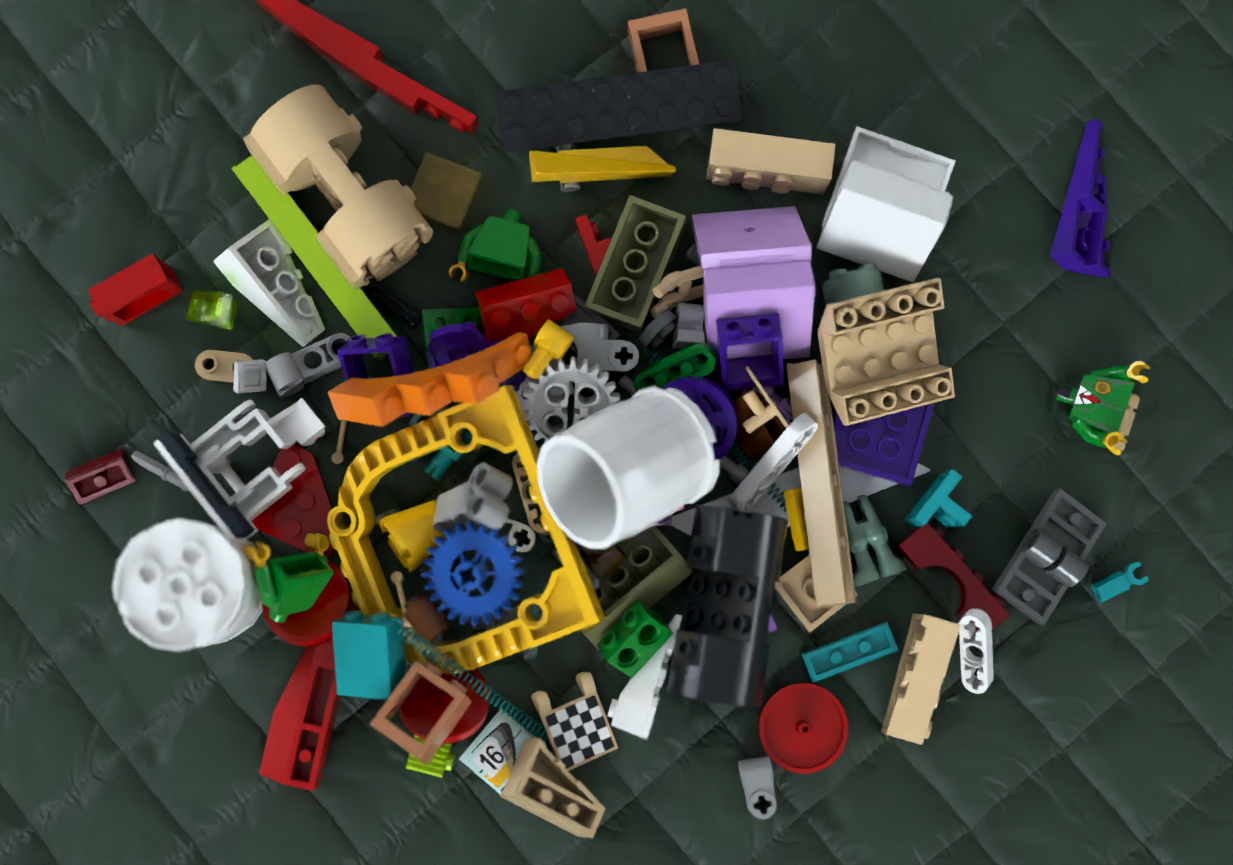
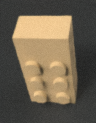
[706,128,836,194]

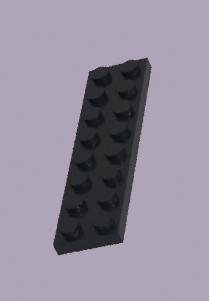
[495,59,742,153]

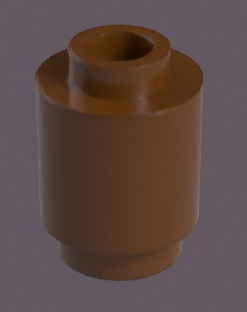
[403,594,449,642]

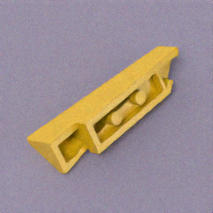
[529,146,676,183]

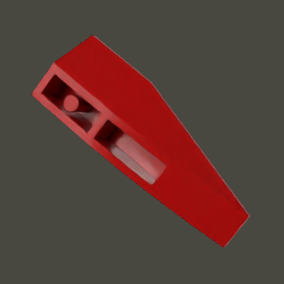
[259,602,360,791]

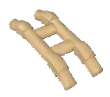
[650,265,703,318]

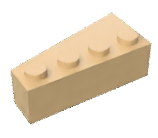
[881,613,961,745]

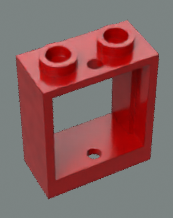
[88,253,184,326]

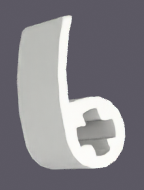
[505,519,538,552]

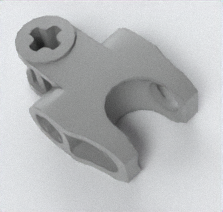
[560,323,639,383]

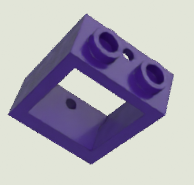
[716,313,784,391]
[337,333,414,417]

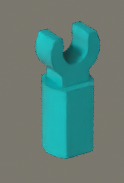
[1091,562,1149,603]

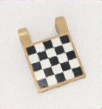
[531,672,618,771]

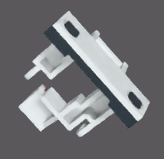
[153,398,326,542]

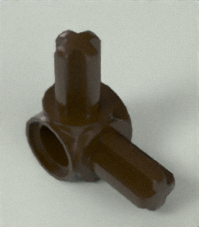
[572,539,627,579]

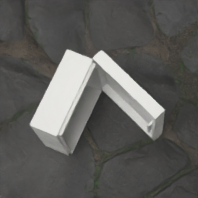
[816,126,955,282]

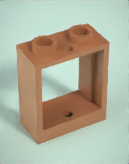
[628,8,699,72]
[370,661,472,765]

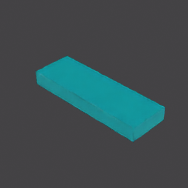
[801,621,899,683]

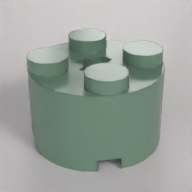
[821,264,885,305]

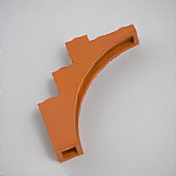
[328,332,533,427]

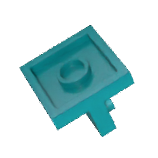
[903,469,972,528]

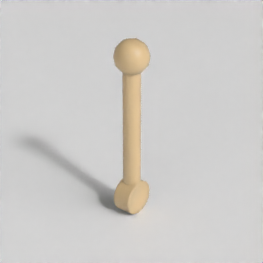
[331,420,347,464]
[391,571,412,628]

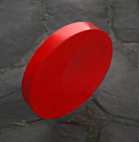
[262,560,352,646]
[399,669,489,744]
[758,682,848,774]

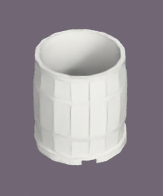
[537,386,720,549]
[112,519,267,651]

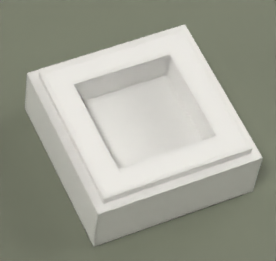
[233,359,267,394]

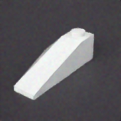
[213,219,325,347]
[607,614,682,739]

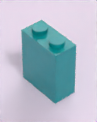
[332,610,406,700]

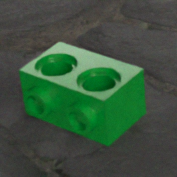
[597,600,673,678]

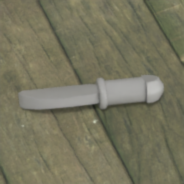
[131,451,190,491]

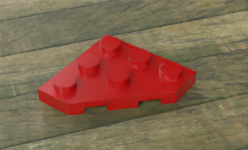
[252,444,335,561]

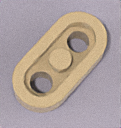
[195,350,254,384]

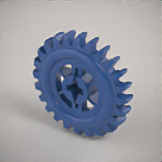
[422,521,524,626]

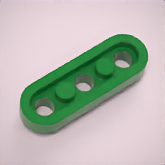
[634,343,717,392]

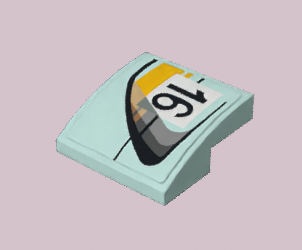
[459,708,548,795]

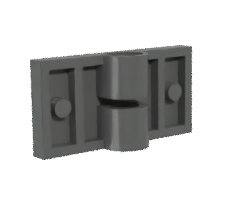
[992,489,1107,625]

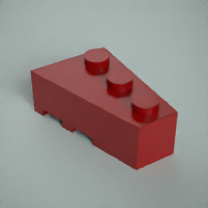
[475,268,576,342]

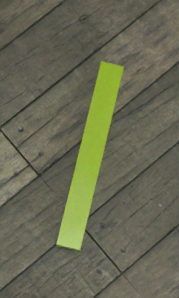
[231,155,398,362]

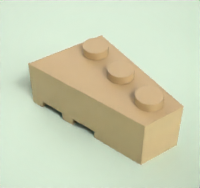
[500,738,605,838]

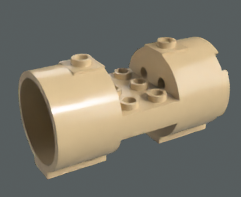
[243,84,433,290]

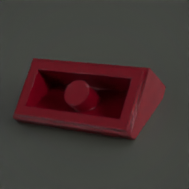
[65,448,136,505]

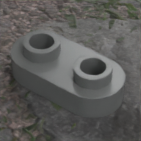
[638,309,677,349]

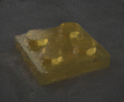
[411,152,482,230]

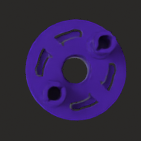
[660,376,739,460]

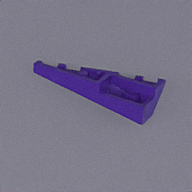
[1050,119,1111,278]

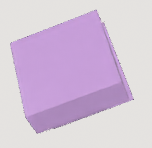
[692,206,815,365]

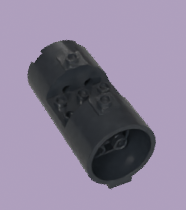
[667,505,788,707]

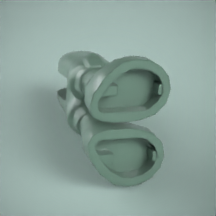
[843,494,907,588]

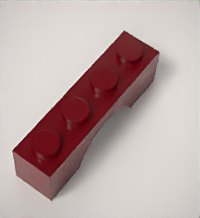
[894,522,1010,636]

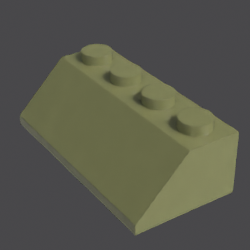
[585,195,687,334]
[580,525,693,651]

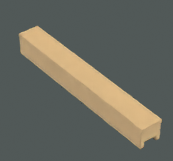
[786,360,856,608]

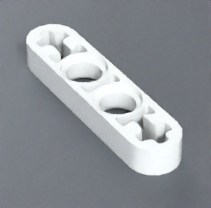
[729,413,818,512]

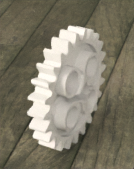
[521,356,620,446]

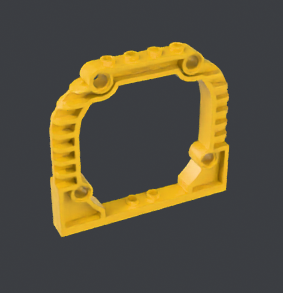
[327,385,605,674]

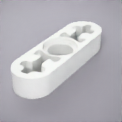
[959,609,994,694]

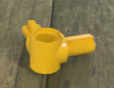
[523,320,575,380]

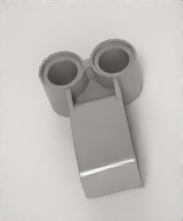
[265,333,350,398]
[433,463,512,533]

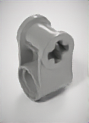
[738,756,777,819]

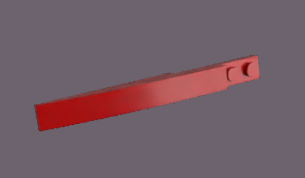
[255,0,479,134]

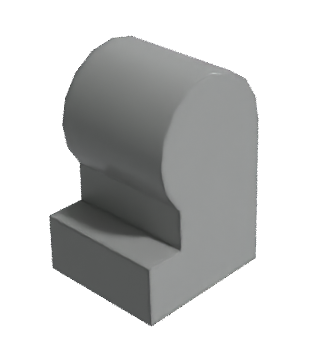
[672,302,705,349]

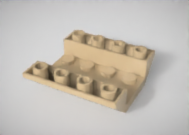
[817,278,955,426]

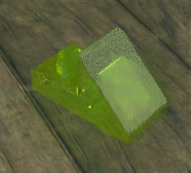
[186,291,238,330]

